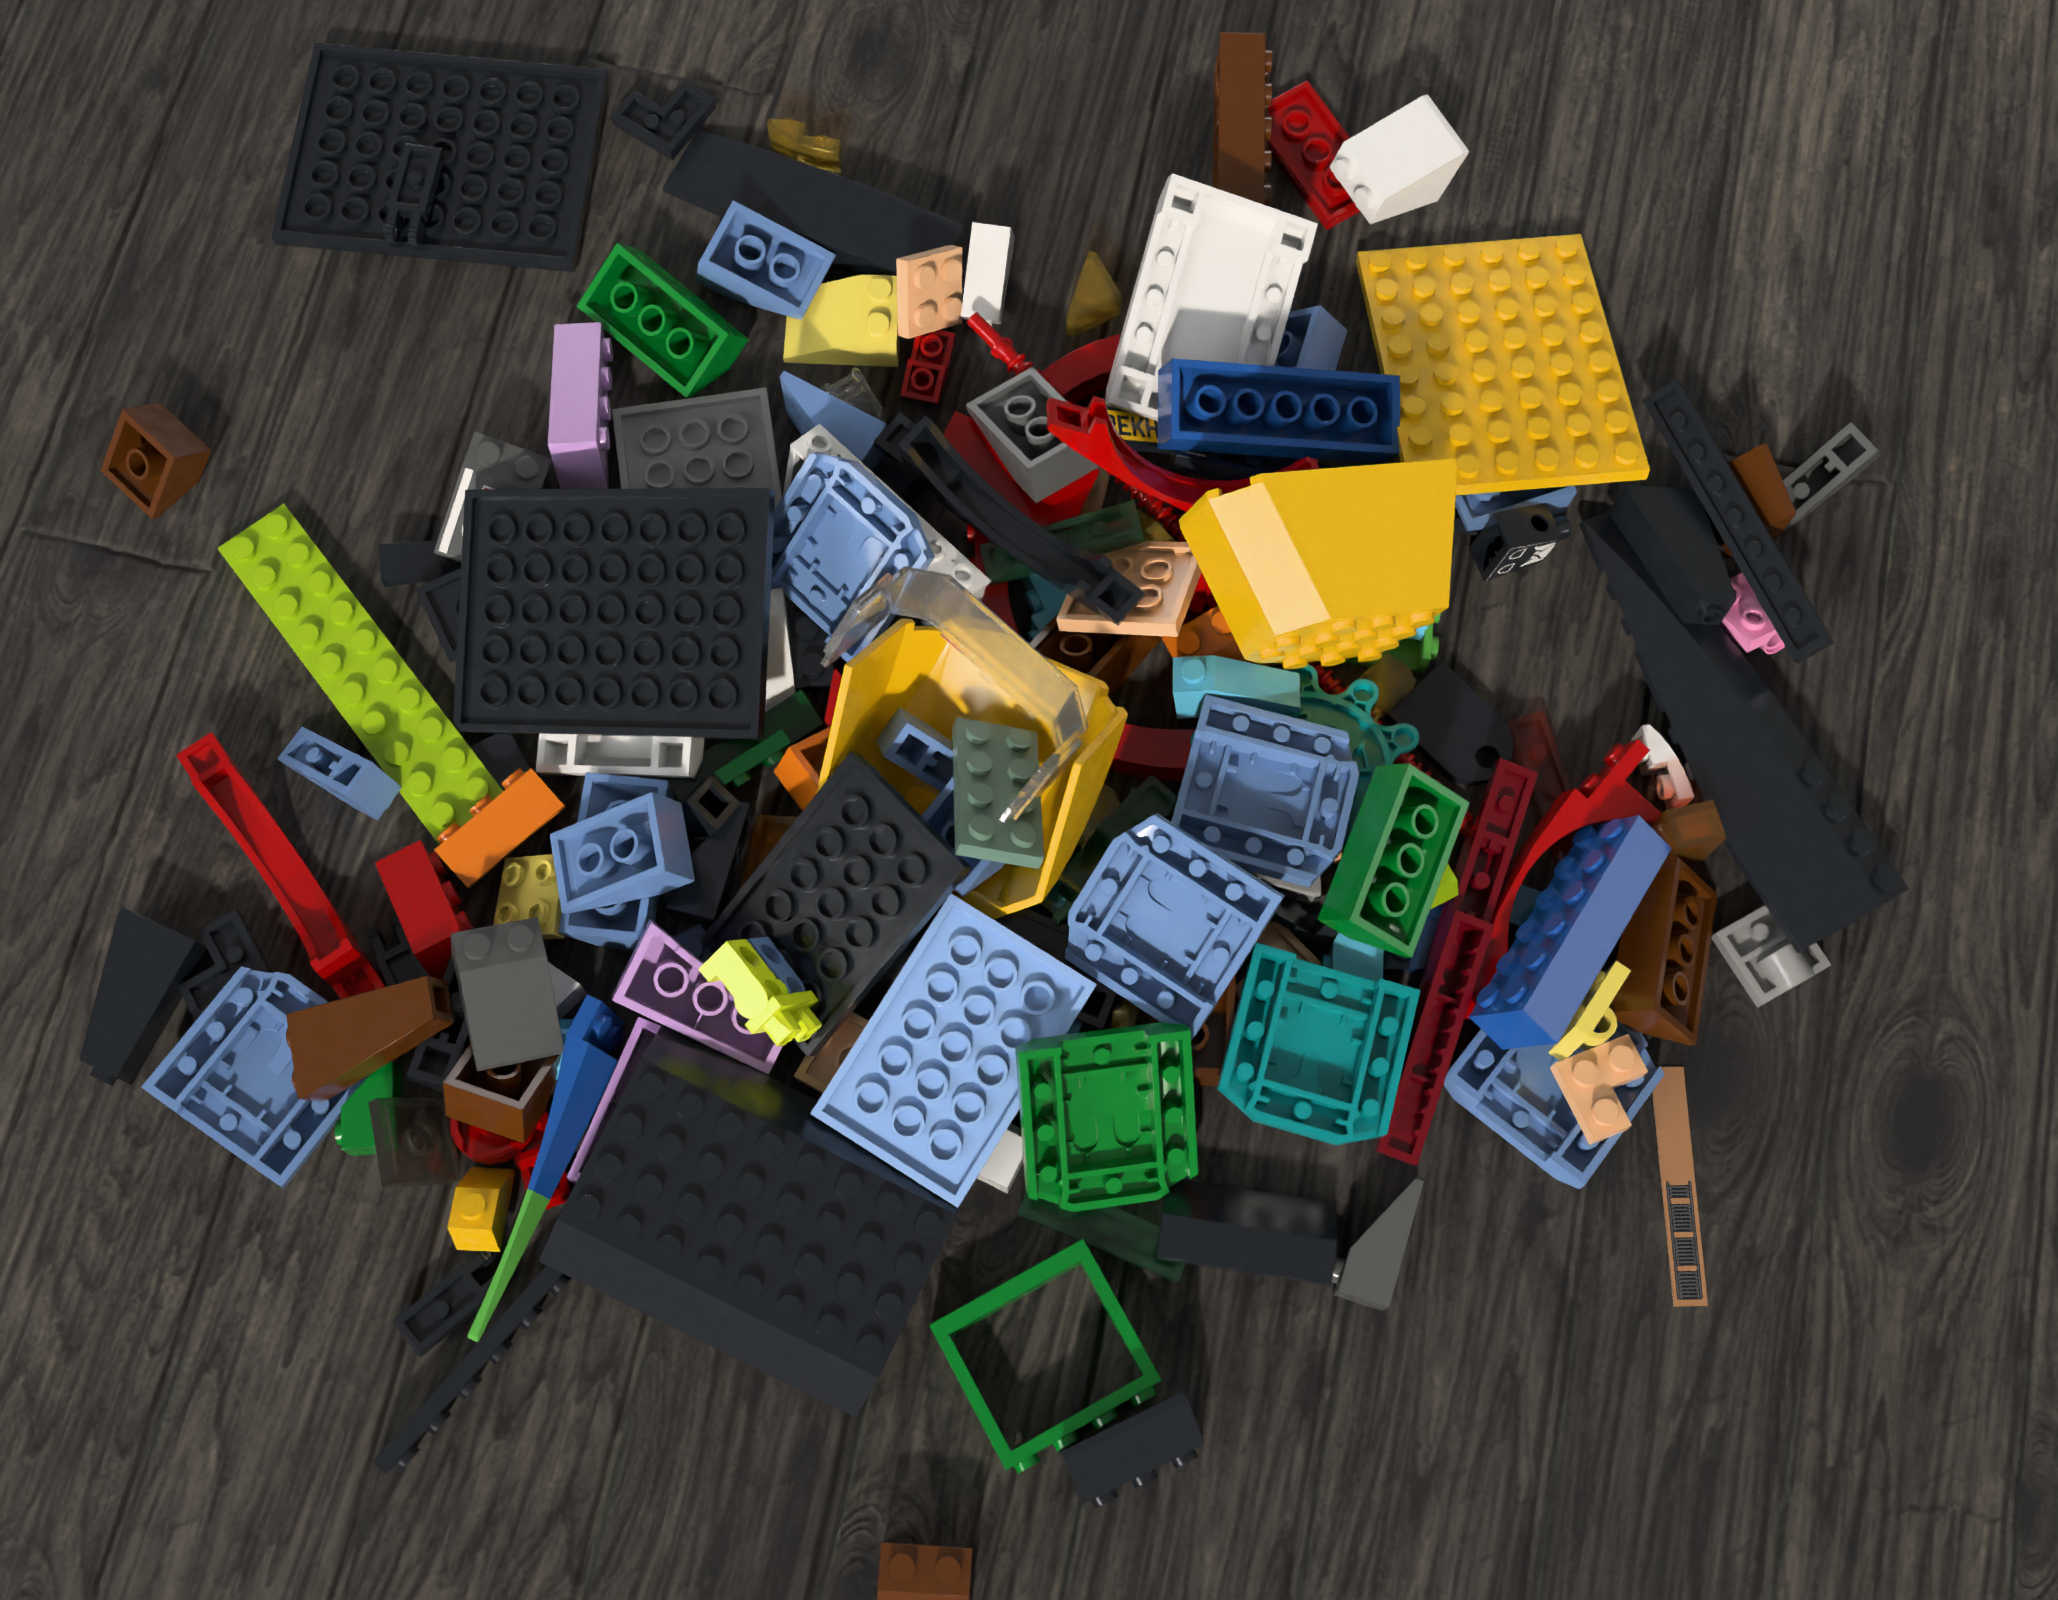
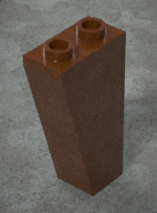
[286,976,454,1102]

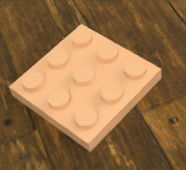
[1056,539,1201,637]

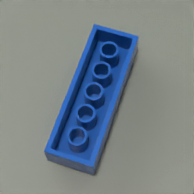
[1157,358,1400,464]
[1469,815,1672,1050]

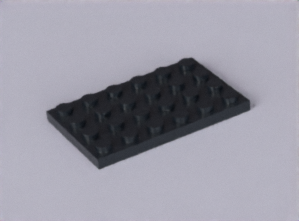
[701,751,972,1057]

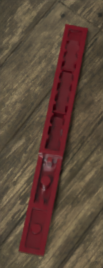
[1375,758,1538,1166]

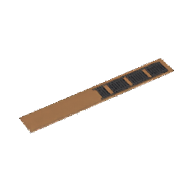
[1652,1067,1708,1307]

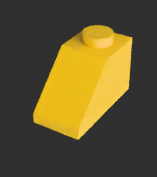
[447,1167,515,1252]

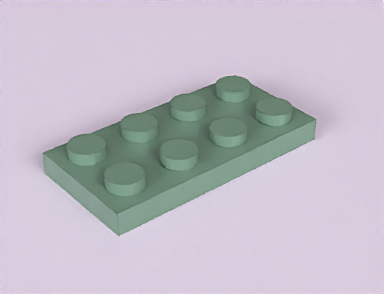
[952,717,1044,869]

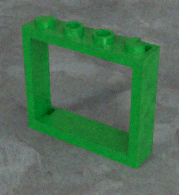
[929,1239,1162,1474]

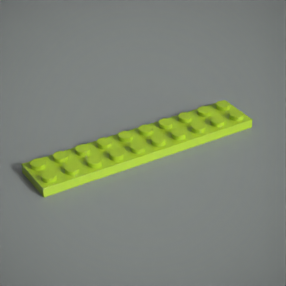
[217,504,503,845]

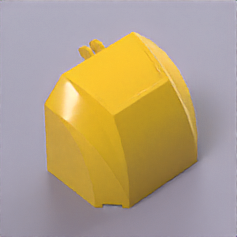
[816,619,1128,919]

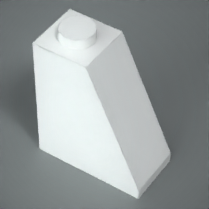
[961,222,1015,327]

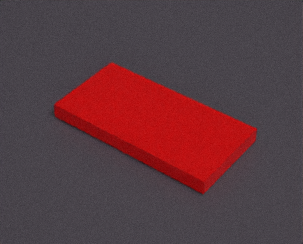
[1267,80,1361,230]
[943,411,1100,542]

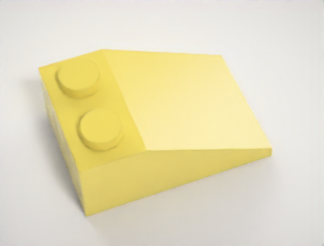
[783,274,900,367]

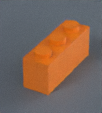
[434,768,566,888]

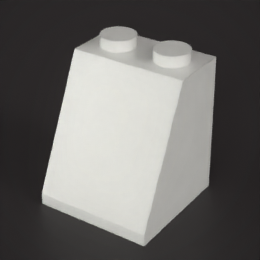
[1329,94,1469,224]

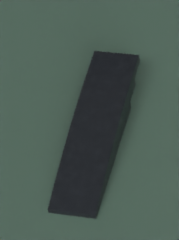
[663,130,963,276]

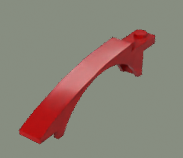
[1046,396,1319,512]
[176,732,387,999]
[1465,739,1662,1019]

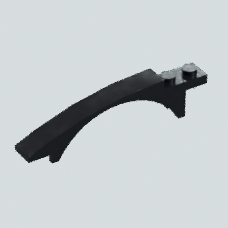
[874,412,1145,626]

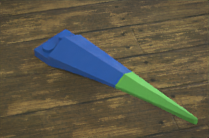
[468,995,624,1343]

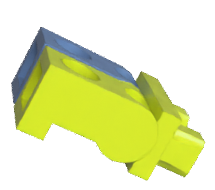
[699,937,822,1046]

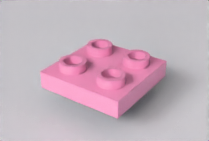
[1719,573,1785,654]

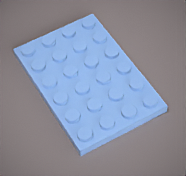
[810,894,1097,1208]

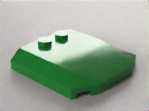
[1015,1022,1198,1212]

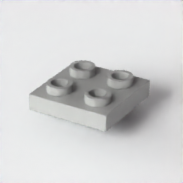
[1711,905,1831,1008]

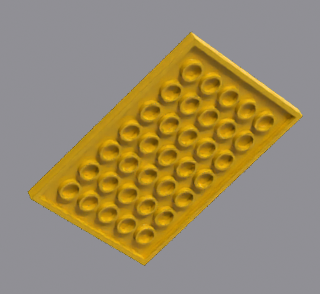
[1356,234,1650,495]

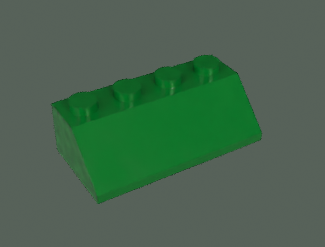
[576,243,749,398]
[1317,763,1470,958]

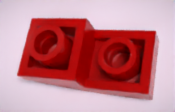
[900,330,956,405]

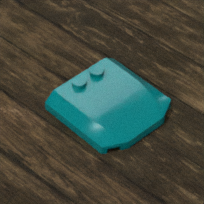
[1217,942,1420,1146]

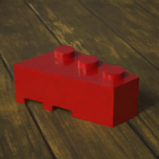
[375,840,474,980]

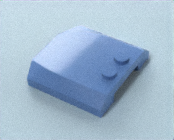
[771,452,935,662]
[1171,694,1359,887]
[1065,813,1284,1041]
[141,967,371,1189]
[1443,1020,1665,1189]

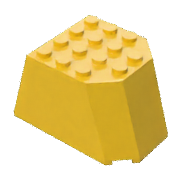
[1179,458,1458,670]

